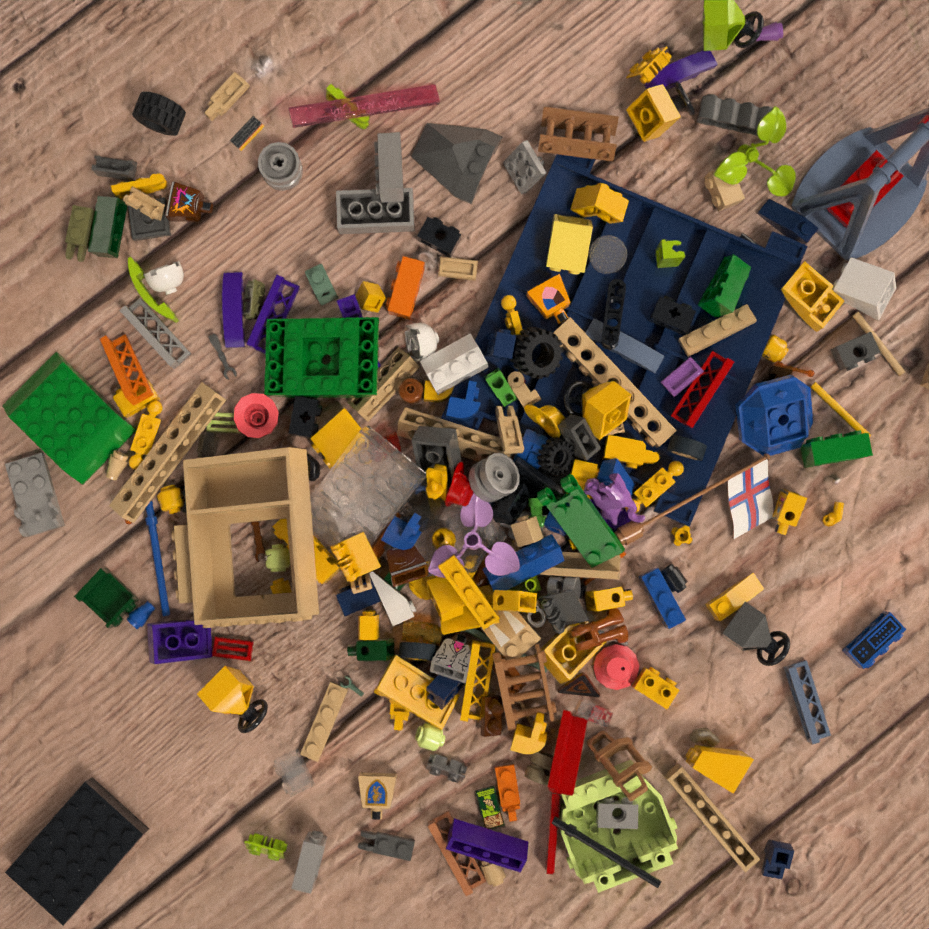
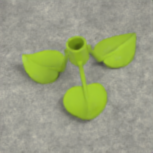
[713,106,796,197]

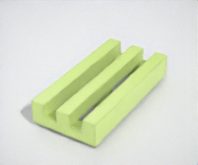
[206,413,240,433]

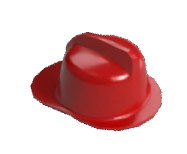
[445,462,474,507]

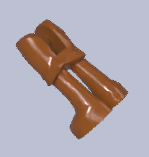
[570,608,628,651]

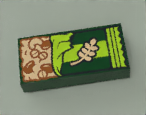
[475,786,505,829]

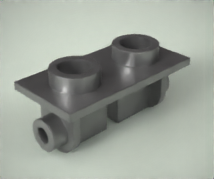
[426,754,467,783]

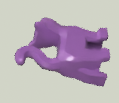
[583,473,645,526]

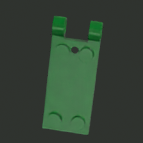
[537,474,625,568]

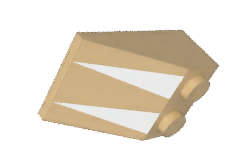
[481,611,541,660]

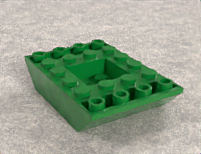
[264,317,379,398]

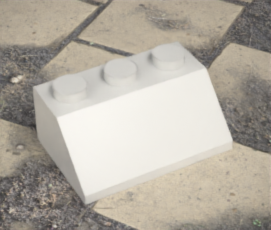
[420,334,489,395]

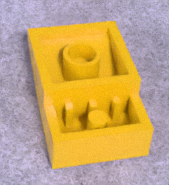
[781,261,844,332]

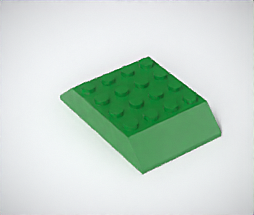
[2,352,137,485]

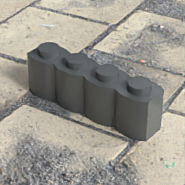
[696,94,772,136]

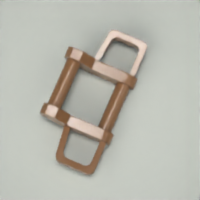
[587,731,652,801]

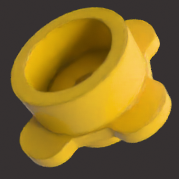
[671,525,692,546]

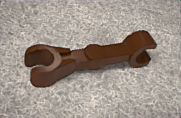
[251,521,266,562]

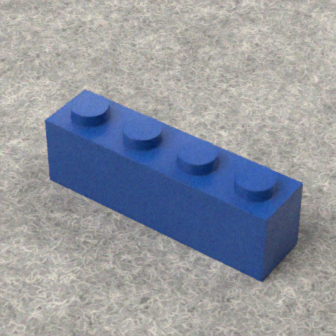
[482,534,565,593]

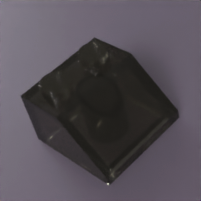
[399,490,446,532]

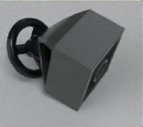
[722,602,790,666]

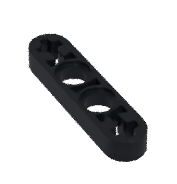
[601,279,626,350]

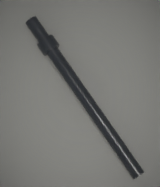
[551,817,662,888]

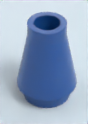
[126,601,156,630]

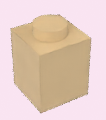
[511,515,543,547]

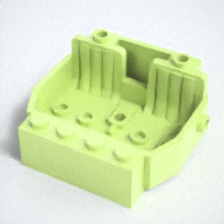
[560,760,678,893]

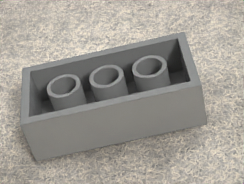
[336,188,415,234]

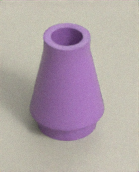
[755,22,783,41]

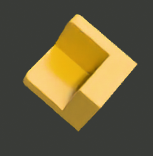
[355,281,386,313]

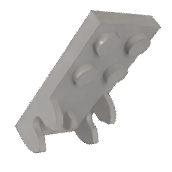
[5,453,65,537]

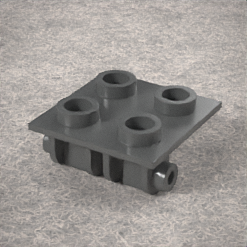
[538,590,589,634]

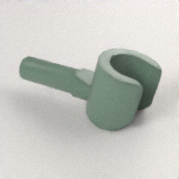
[340,675,364,697]

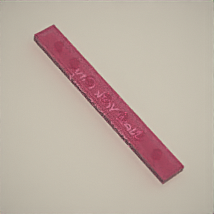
[288,84,440,128]

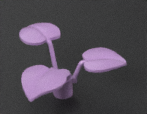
[428,493,520,578]

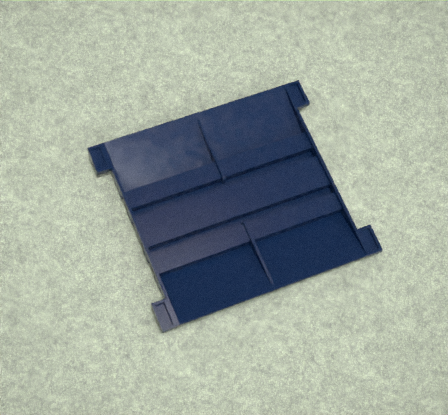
[441,154,808,527]

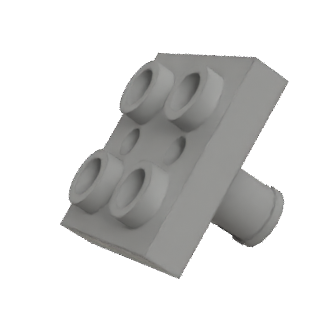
[503,140,547,194]

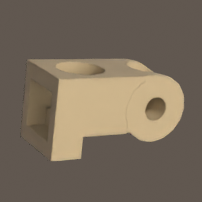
[508,371,541,407]

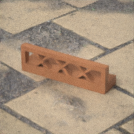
[428,810,486,896]

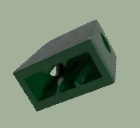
[347,638,395,661]

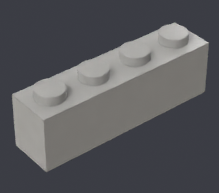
[374,132,404,203]

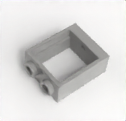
[291,831,327,894]

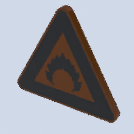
[558,672,600,697]

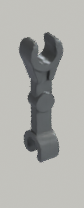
[209,334,237,380]

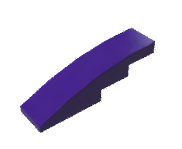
[644,50,718,90]

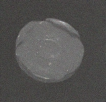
[589,235,627,274]

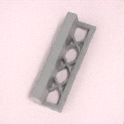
[119,298,191,369]

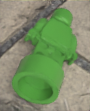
[528,498,546,528]

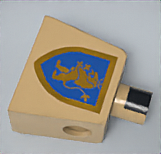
[358,772,397,820]

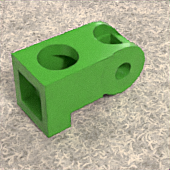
[485,367,517,407]

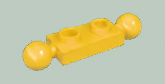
[501,295,523,340]
[129,400,163,470]
[624,461,684,513]

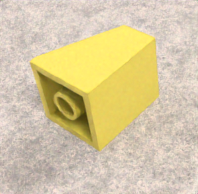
[546,214,593,275]

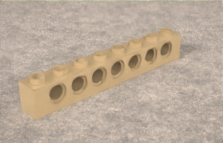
[553,317,677,448]
[109,382,226,523]

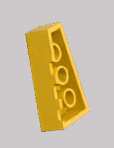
[272,518,341,584]

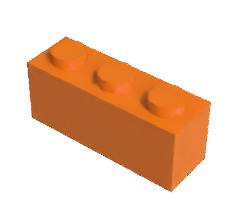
[385,256,425,320]

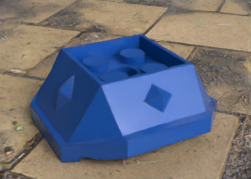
[735,375,813,456]

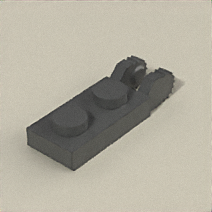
[358,830,415,861]

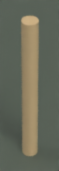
[852,312,905,376]

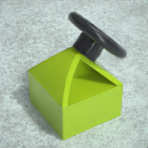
[703,0,764,51]

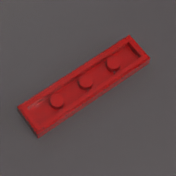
[545,792,560,874]

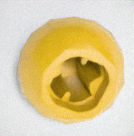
[432,527,456,549]

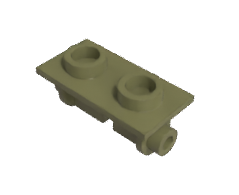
[243,279,265,320]

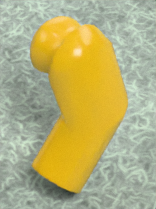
[822,502,844,527]

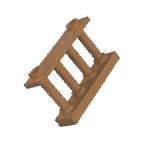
[538,107,619,162]
[492,644,557,731]

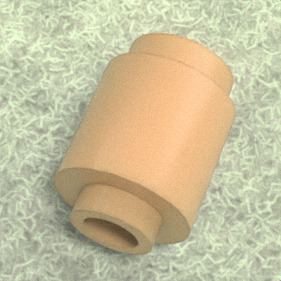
[480,860,506,887]

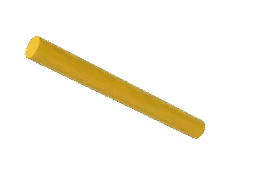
[810,382,871,437]

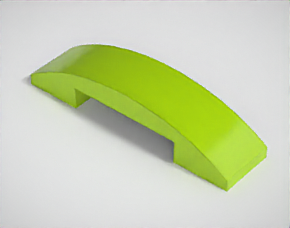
[128,257,179,323]

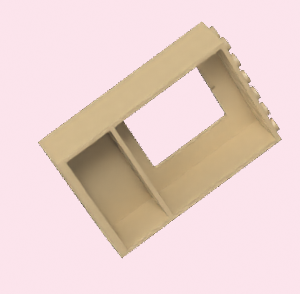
[183,447,319,628]

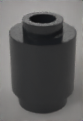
[660,563,688,593]

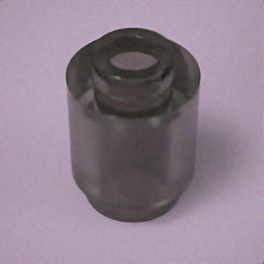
[197,431,220,458]

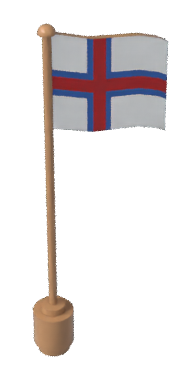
[614,453,773,545]

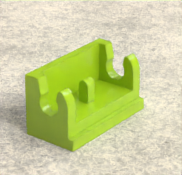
[656,239,685,268]

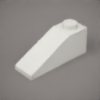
[369,571,417,626]

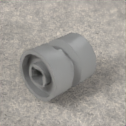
[547,575,581,600]

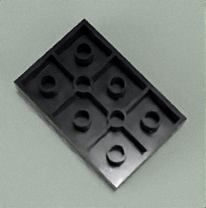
[5,777,149,926]

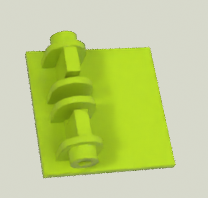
[244,833,288,861]

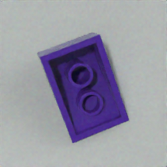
[147,620,213,664]

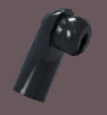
[307,453,320,481]

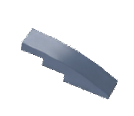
[586,319,664,373]

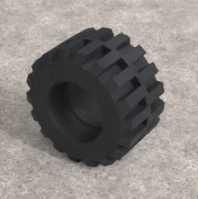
[132,91,186,136]
[510,327,563,379]

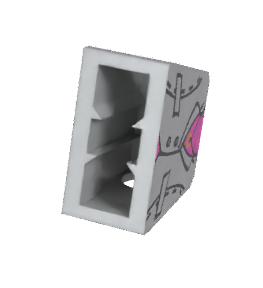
[430,635,472,683]

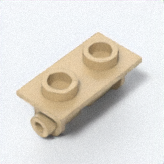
[123,186,165,221]

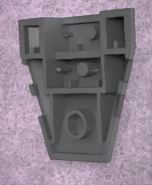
[411,123,503,205]

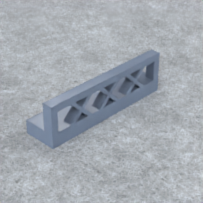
[784,660,831,744]

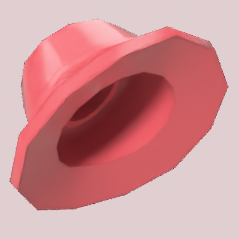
[234,393,279,439]
[593,644,639,690]

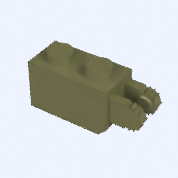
[65,205,95,262]

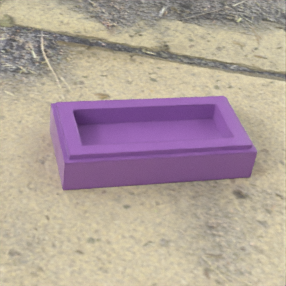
[661,356,704,397]

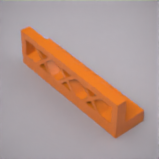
[100,334,154,406]

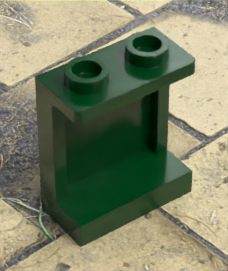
[74,568,139,628]

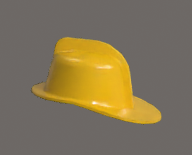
[524,404,566,438]

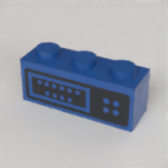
[638,568,686,629]
[842,611,906,669]

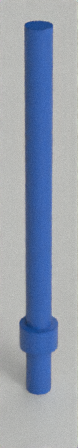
[145,501,170,616]

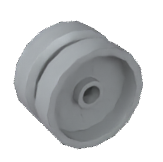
[258,142,303,191]
[469,453,520,502]

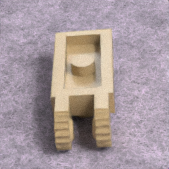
[495,406,524,454]

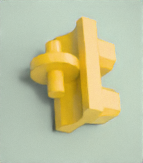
[426,464,448,501]

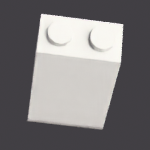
[832,257,896,320]

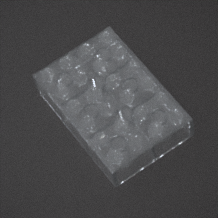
[310,425,427,547]

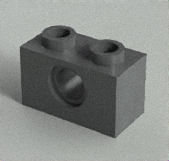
[831,332,881,371]
[557,414,601,460]

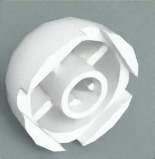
[144,261,184,295]
[405,323,439,362]

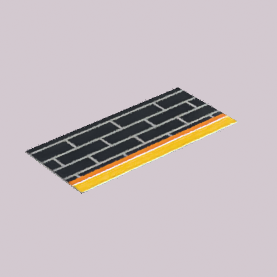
[230,116,264,151]

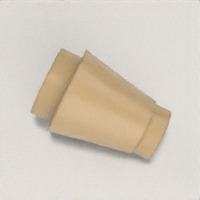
[106,451,129,480]

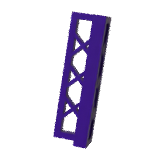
[247,275,300,354]

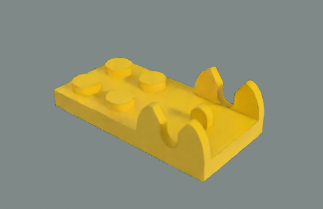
[374,655,460,730]

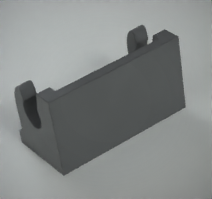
[91,155,138,181]

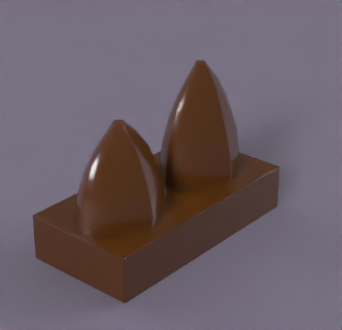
[481,695,504,737]

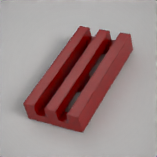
[212,637,254,661]

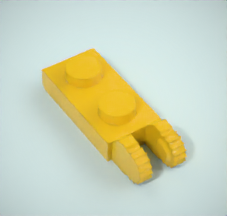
[111,173,168,199]

